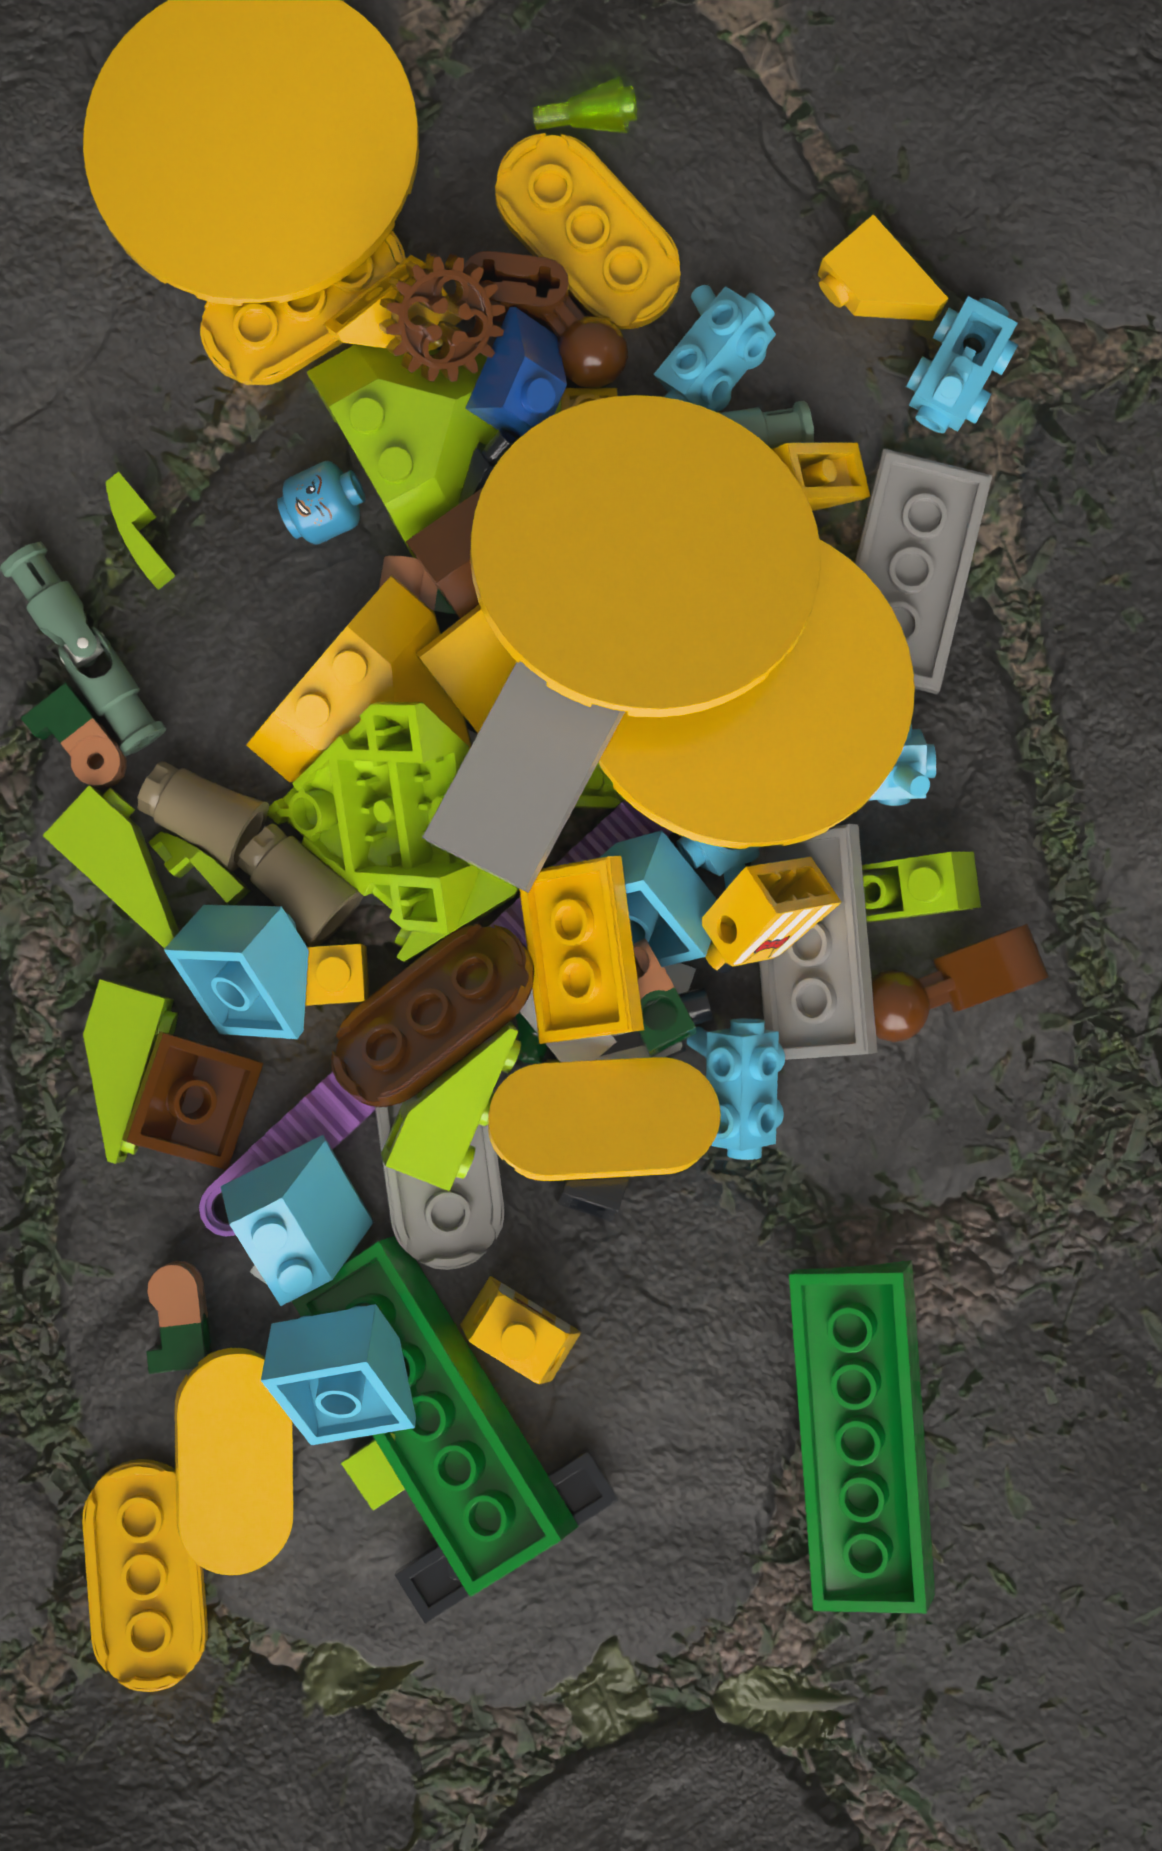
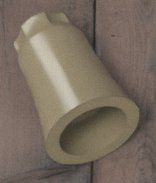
[137,761,269,872]
[237,824,364,947]

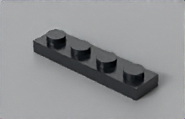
[395,1448,618,1624]

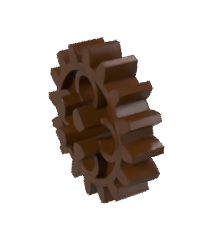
[379,253,505,382]

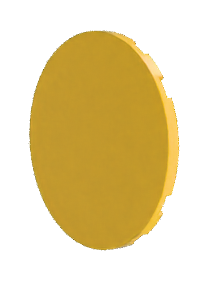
[83,0,419,306]
[470,395,821,718]
[598,539,915,849]

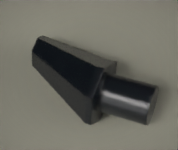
[459,428,517,504]

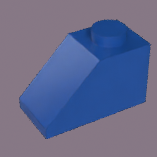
[465,307,567,436]

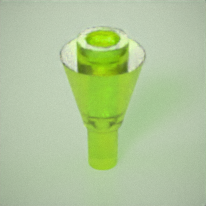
[533,76,638,134]

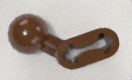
[463,251,628,389]
[871,924,1049,1042]

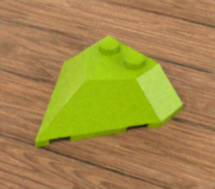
[307,345,517,558]
[268,702,481,934]

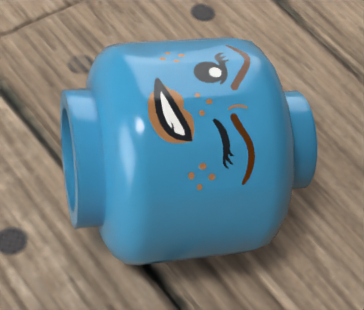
[277,461,366,545]

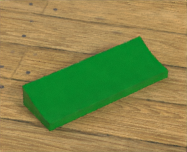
[292,1236,579,1597]
[789,1260,935,1614]

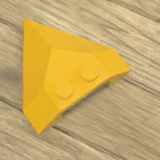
[246,575,472,782]

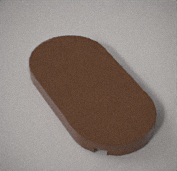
[331,924,534,1107]

